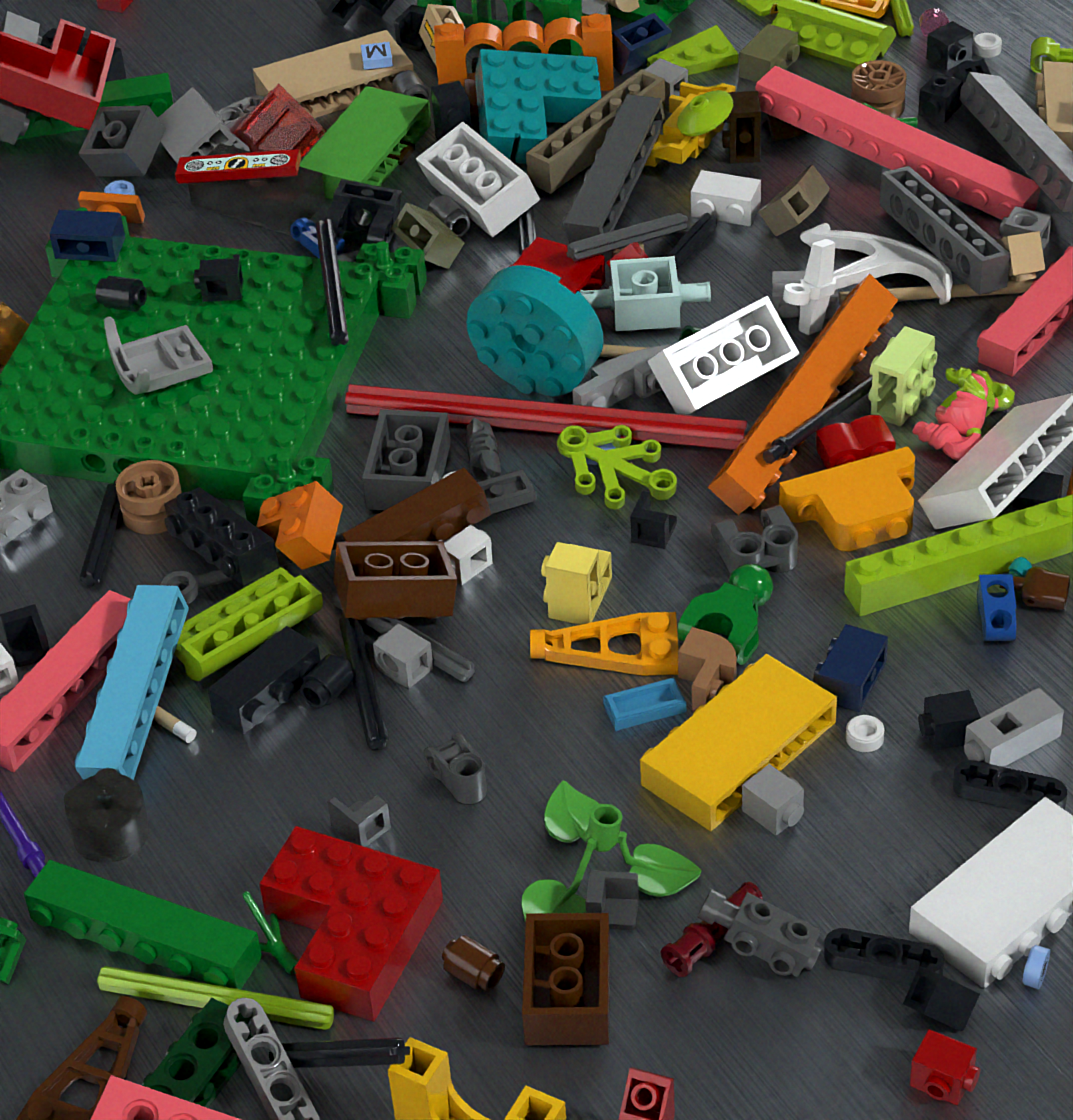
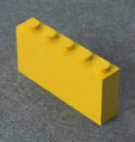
[640,653,837,832]

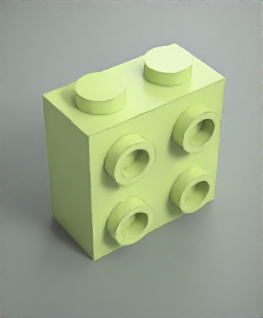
[868,326,938,427]

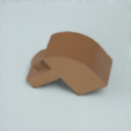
[678,627,737,712]

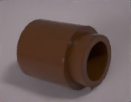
[442,935,505,992]

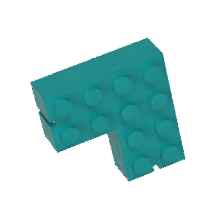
[475,49,602,164]

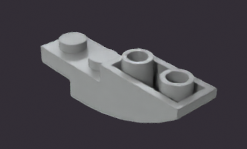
[573,344,674,408]

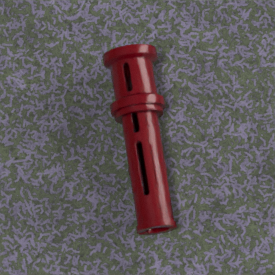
[660,882,763,977]

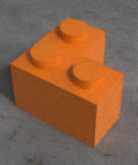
[256,481,343,570]

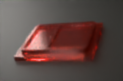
[233,84,327,184]

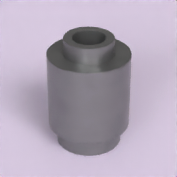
[392,70,429,100]
[427,195,470,237]

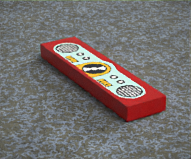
[175,149,301,184]

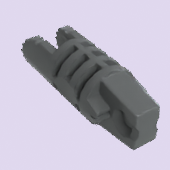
[466,418,501,482]

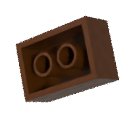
[333,541,457,620]
[522,913,610,1045]

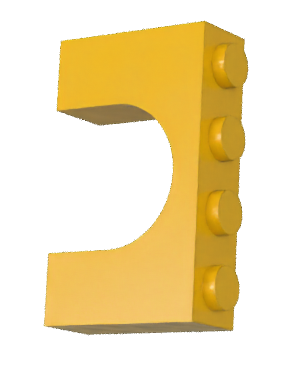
[387,1037,566,1120]

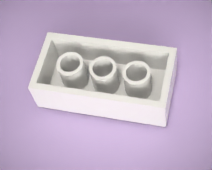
[416,122,540,238]
[647,296,800,415]

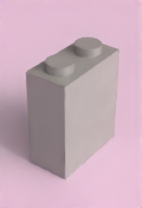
[158,87,237,164]

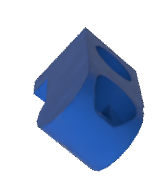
[976,574,1016,641]

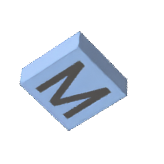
[361,42,393,70]

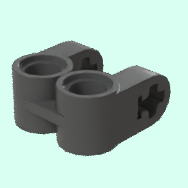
[711,505,798,575]

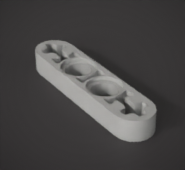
[223,998,320,1120]

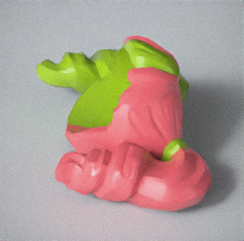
[912,366,1015,461]

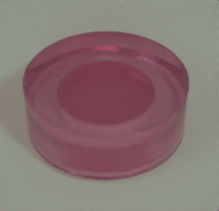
[919,8,949,37]

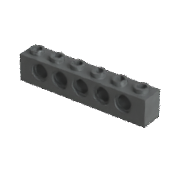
[879,166,1010,295]

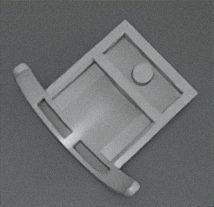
[104,317,213,395]

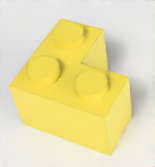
[541,542,612,625]

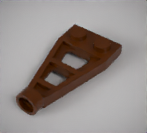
[16,996,148,1120]

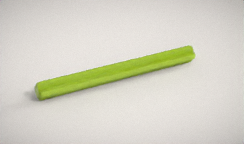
[97,966,334,1030]

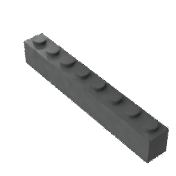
[959,72,1073,213]

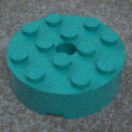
[466,265,604,397]

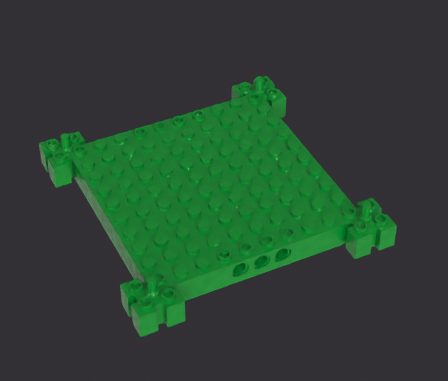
[0,207,427,526]

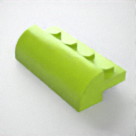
[771,0,896,69]
[174,566,323,681]

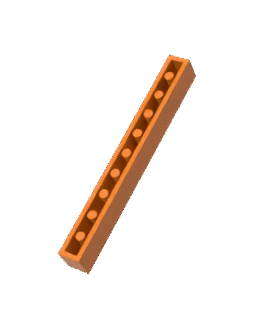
[707,274,898,515]

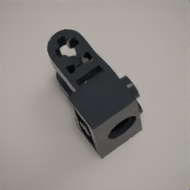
[323,179,401,245]

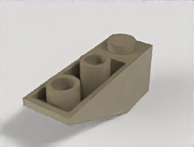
[758,164,830,237]

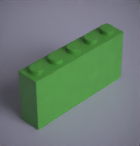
[296,86,431,200]

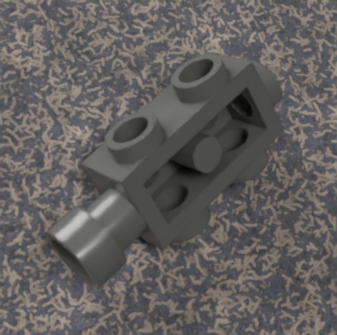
[697,888,821,977]

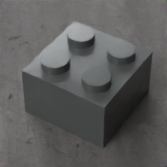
[79,105,166,177]

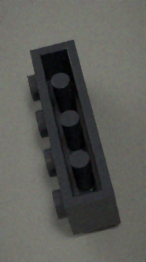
[164,487,279,586]

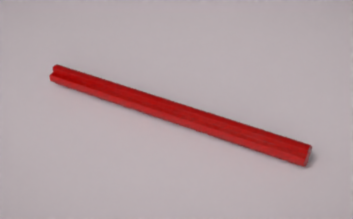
[345,384,748,450]

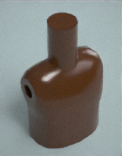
[999,566,1070,610]

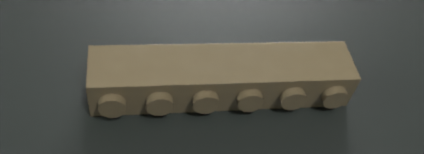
[526,69,665,194]

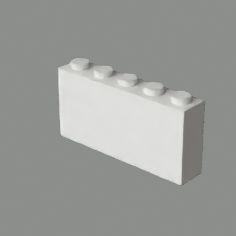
[918,393,1073,529]
[909,797,1073,989]

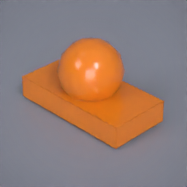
[78,191,145,224]

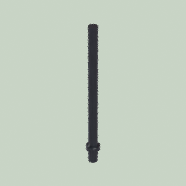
[763,375,873,464]

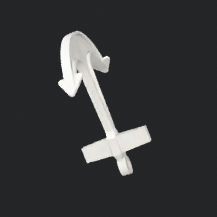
[783,223,953,335]

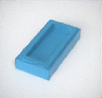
[603,678,687,731]

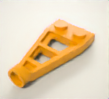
[530,612,679,676]

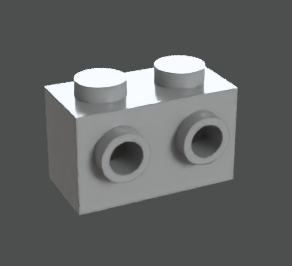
[0,469,53,548]

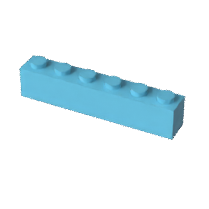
[75,585,189,790]

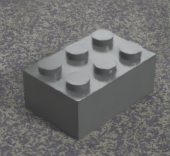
[362,410,451,510]

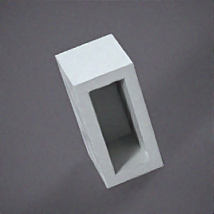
[691,170,761,227]

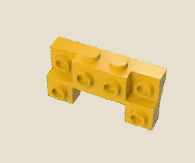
[645,82,736,167]

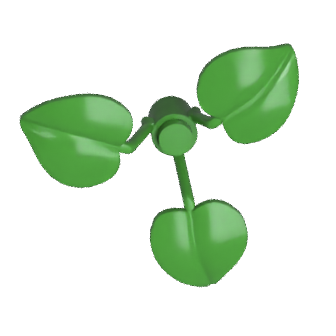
[521,780,702,922]

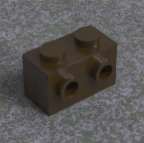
[722,91,761,164]

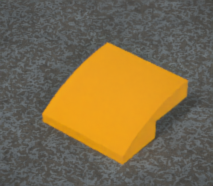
[820,0,890,19]

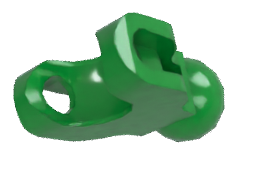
[678,564,774,665]

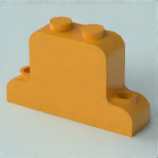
[779,446,915,552]

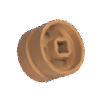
[851,60,906,119]
[116,460,182,535]

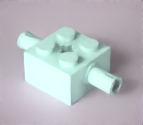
[580,256,711,331]

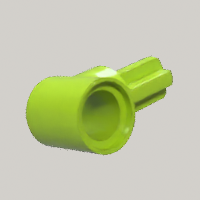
[1030,37,1073,73]

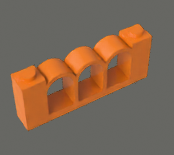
[434,13,614,91]

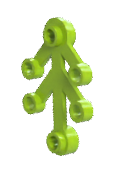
[557,425,677,510]

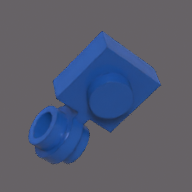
[290,217,345,258]

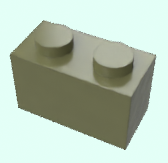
[739,24,800,82]
[391,202,465,269]

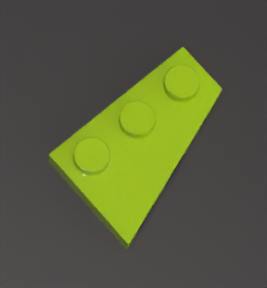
[647,24,739,76]

